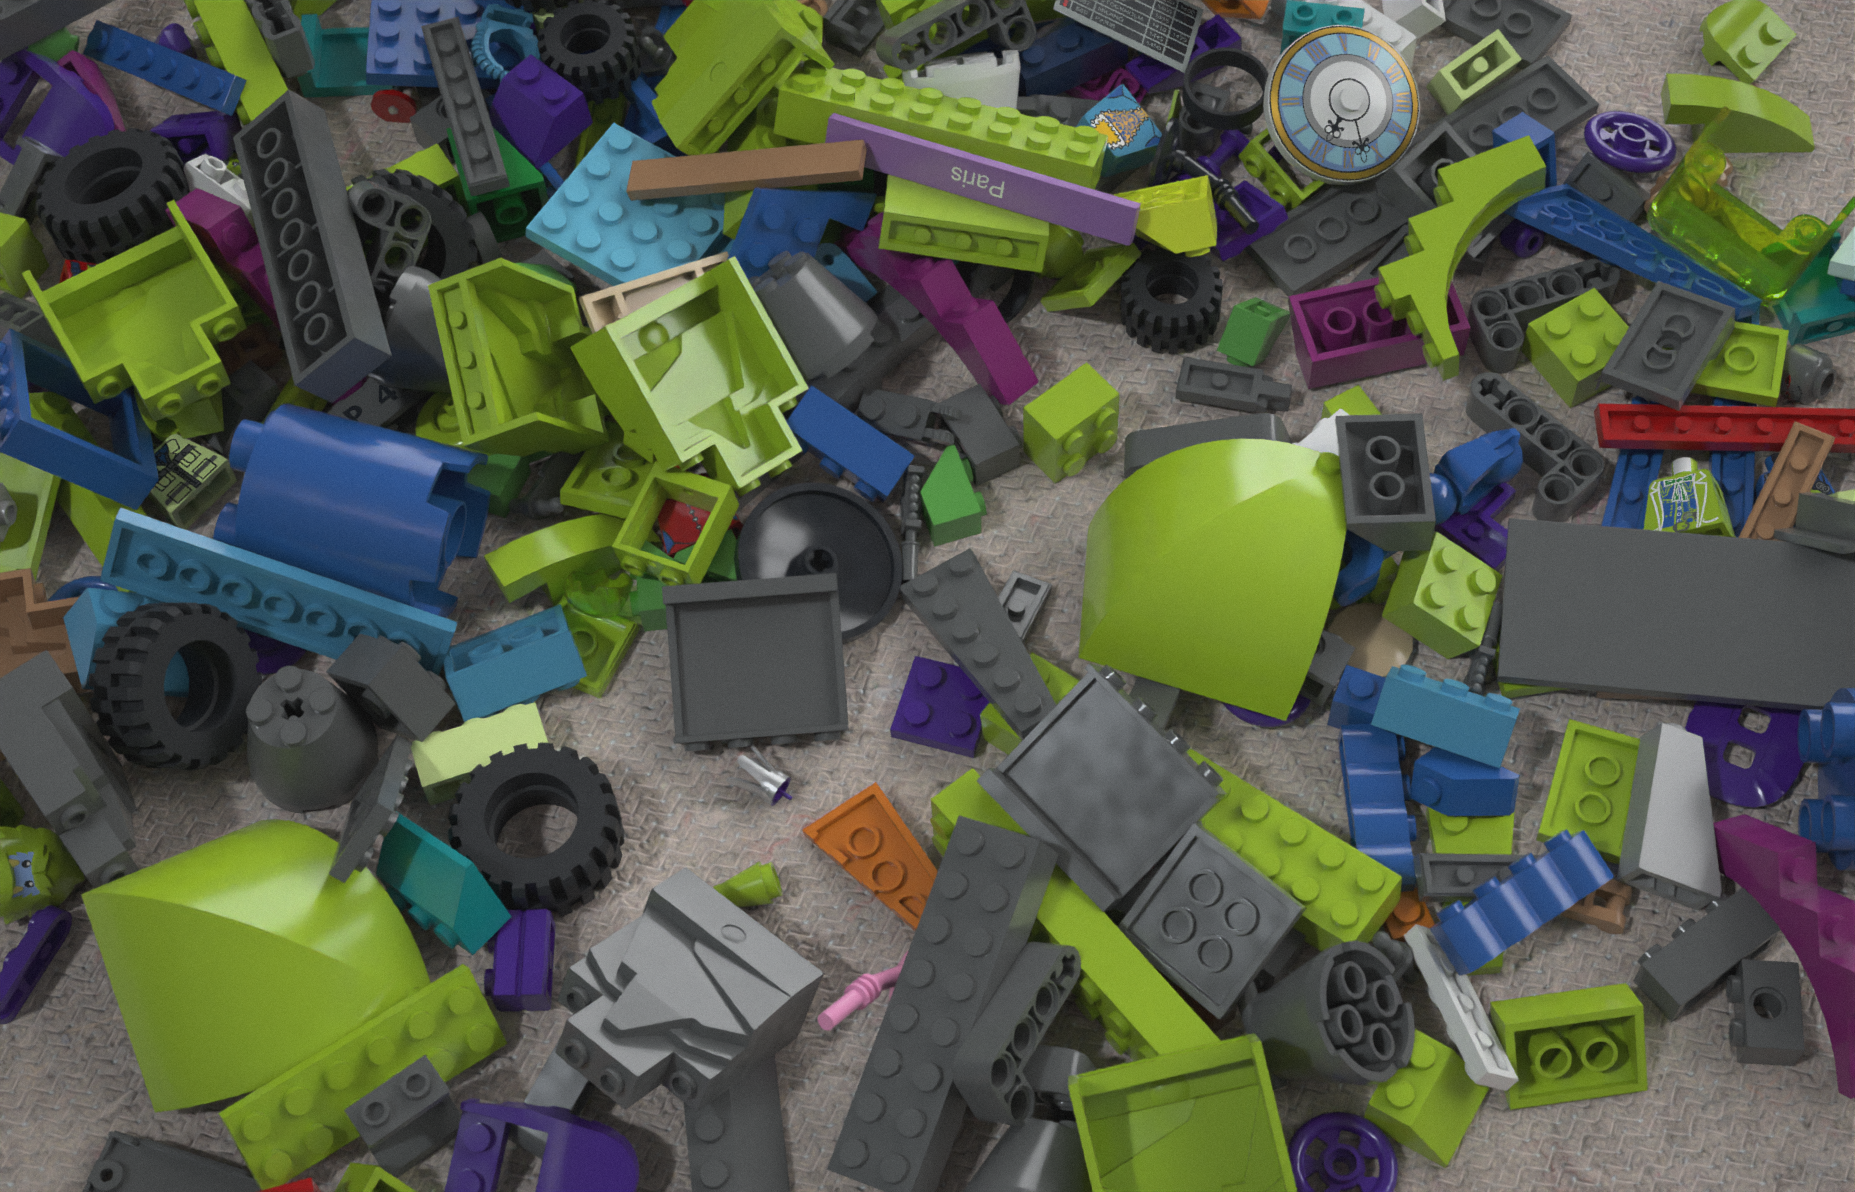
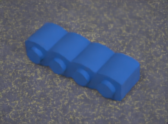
[1338,723,1417,892]
[1430,829,1614,976]

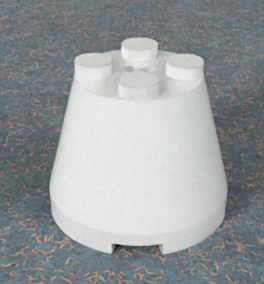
[902,50,1020,109]

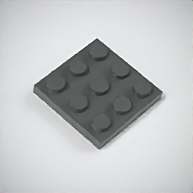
[1118,823,1306,1020]

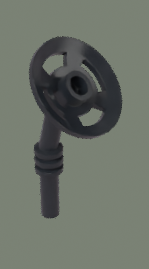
[1148,117,1259,235]

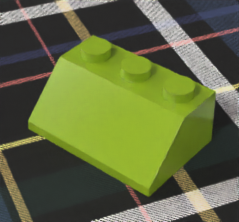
[1490,983,1648,1110]

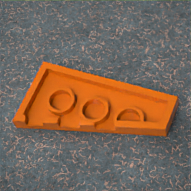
[802,782,938,932]

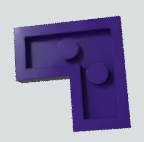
[1434,482,1516,572]

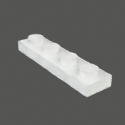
[1404,924,1519,1091]

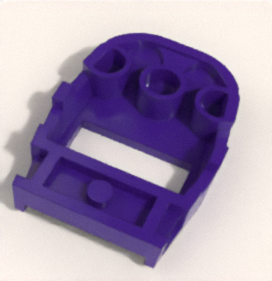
[0,46,114,165]
[444,1098,639,1192]

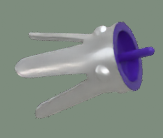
[726,744,792,806]

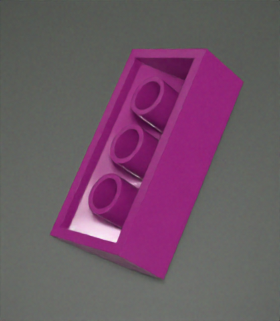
[1288,277,1470,389]

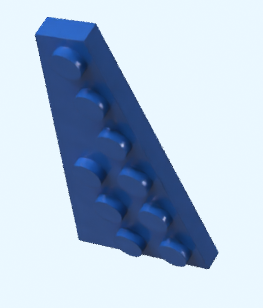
[1503,184,1762,320]

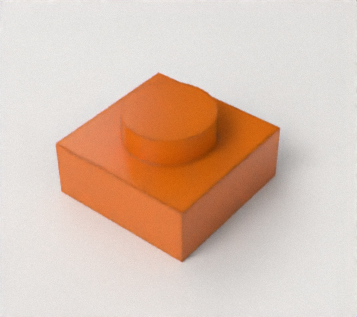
[1382,887,1435,943]

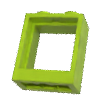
[1238,128,1328,212]
[612,461,739,586]

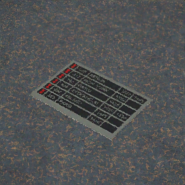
[1053,0,1203,73]

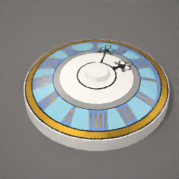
[1263,25,1420,185]

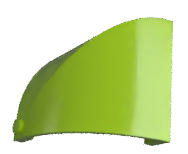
[1078,439,1346,721]
[81,819,431,1112]

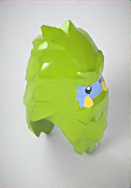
[0,824,85,925]

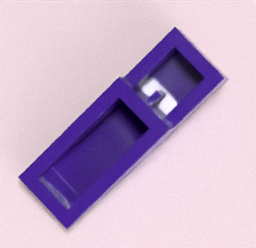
[1126,14,1242,93]

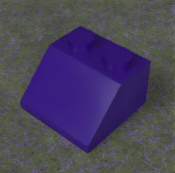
[488,54,593,170]

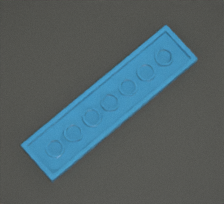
[100,508,458,676]

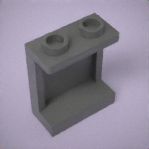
[344,1055,461,1178]

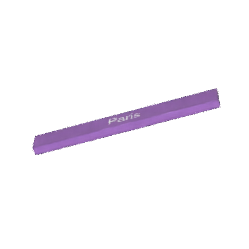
[825,113,1141,246]

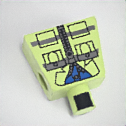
[147,434,237,530]

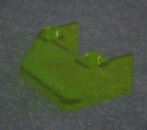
[1647,106,1855,307]

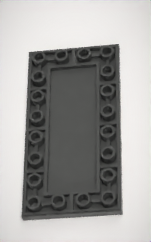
[1497,518,1855,710]

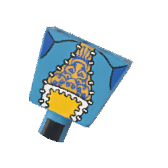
[1076,84,1162,177]

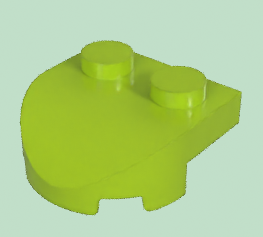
[1699,0,1797,84]

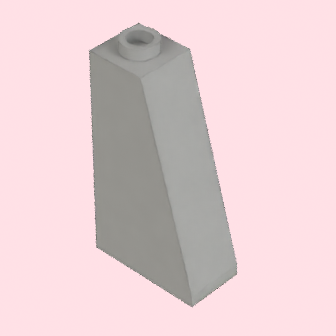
[1617,722,1722,910]

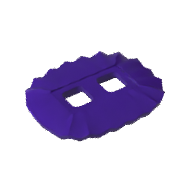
[1685,701,1804,808]

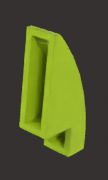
[1660,73,1815,153]
[484,514,662,606]

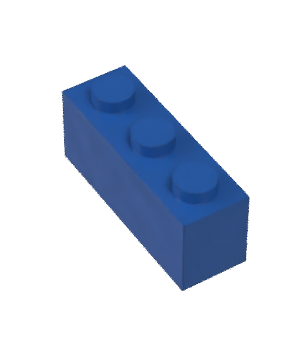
[786,385,915,503]

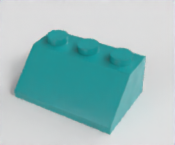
[376,811,511,955]

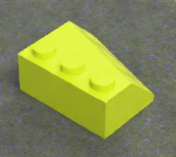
[1114,175,1217,257]

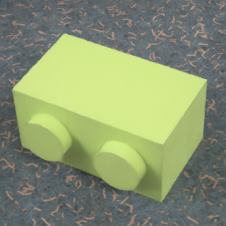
[1426,29,1522,115]

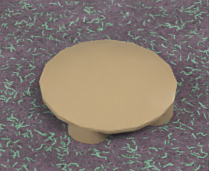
[1328,603,1413,677]

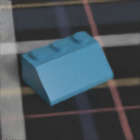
[63,588,189,698]
[443,604,587,722]
[1371,665,1520,768]

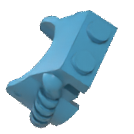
[471,4,542,82]

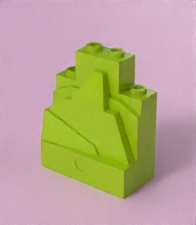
[651,0,835,156]
[22,200,247,422]
[570,256,809,497]
[428,258,611,457]
[1068,1033,1297,1192]

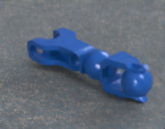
[1333,428,1523,606]

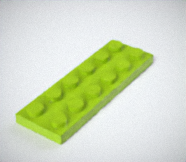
[218,964,508,1190]

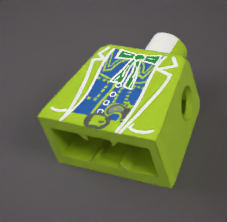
[1643,457,1735,537]

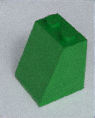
[446,127,549,243]

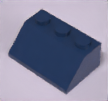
[990,16,1128,97]

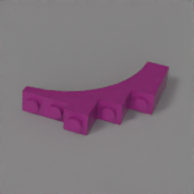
[165,188,367,406]
[833,212,1039,405]
[1713,814,1855,1099]

